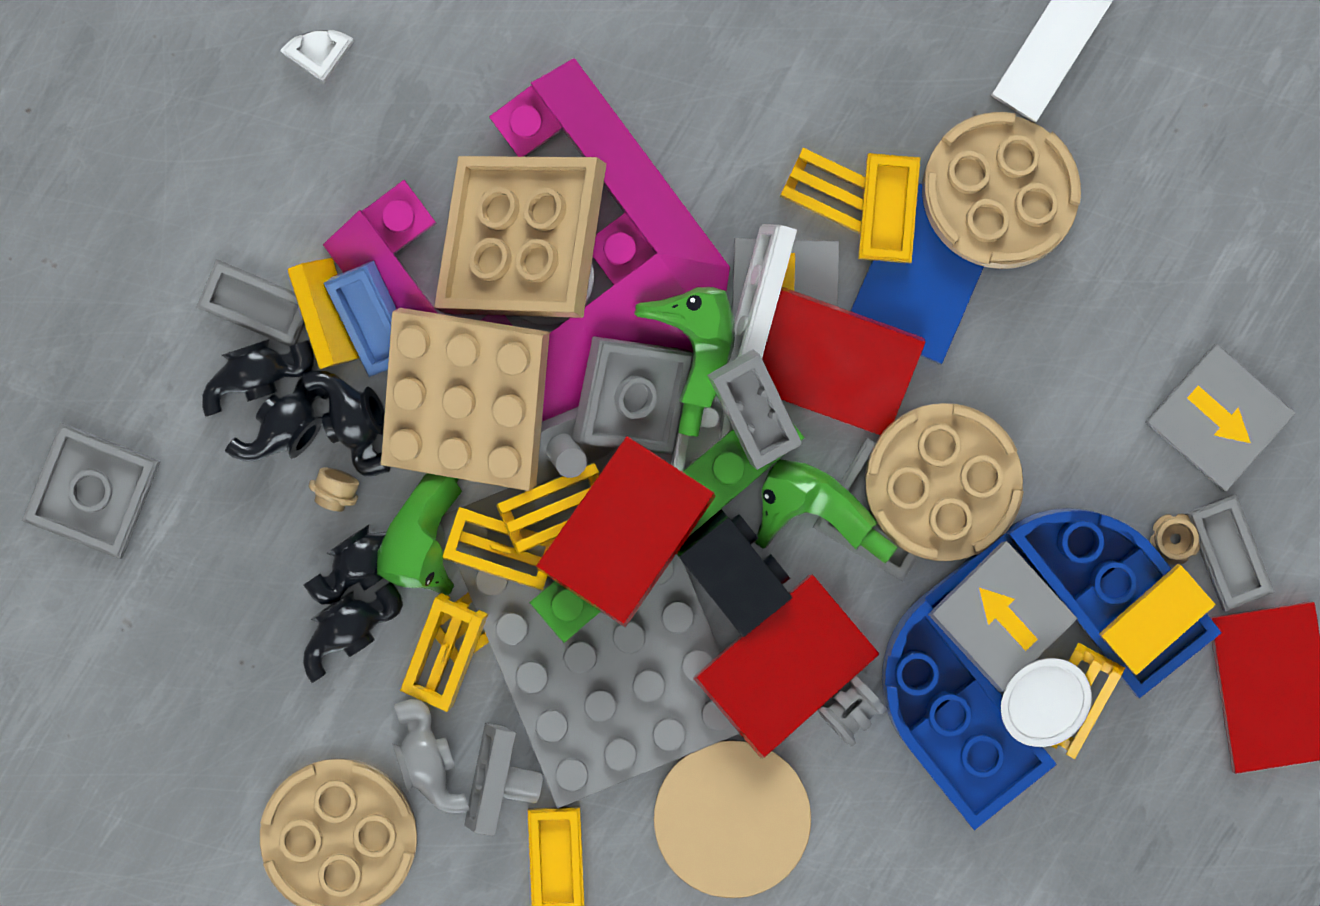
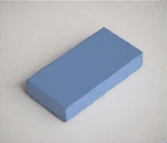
[324,260,397,377]

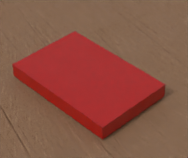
[762,287,926,435]
[536,436,716,628]
[693,574,879,758]
[1210,601,1320,774]

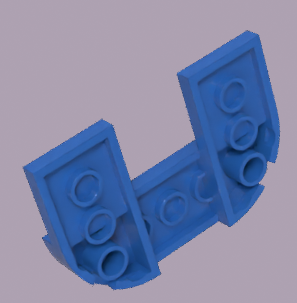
[882,508,1222,831]

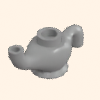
[392,699,470,813]

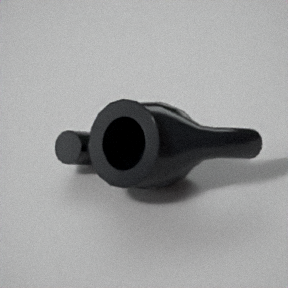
[202,339,314,417]
[302,371,391,477]
[225,377,329,462]
[303,525,386,605]
[303,582,403,683]

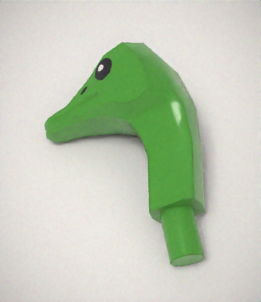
[634,287,735,437]
[755,459,898,564]
[377,473,462,595]

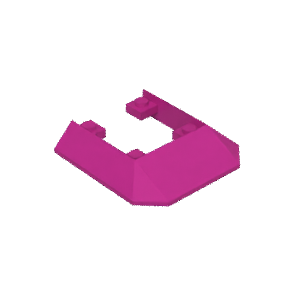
[323,58,730,422]

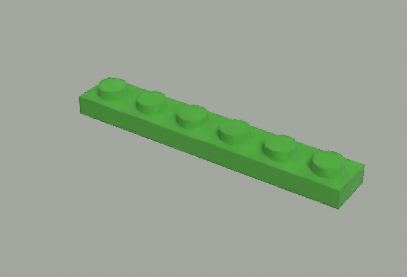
[529,424,805,643]

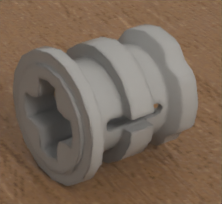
[818,676,888,746]

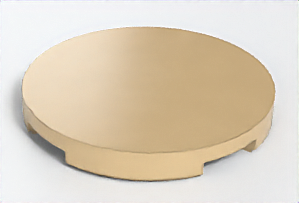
[922,112,1081,269]
[865,403,1024,561]
[654,739,811,898]
[260,759,417,906]

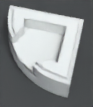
[280,30,354,83]

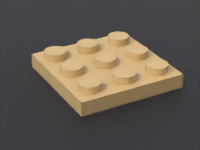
[434,156,606,318]
[381,308,550,491]

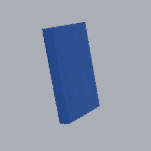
[850,183,984,365]

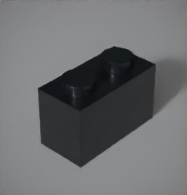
[677,509,793,637]

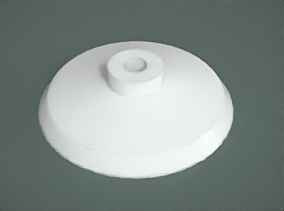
[1001,658,1092,747]

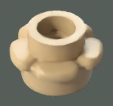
[308,467,359,512]
[1149,514,1200,565]

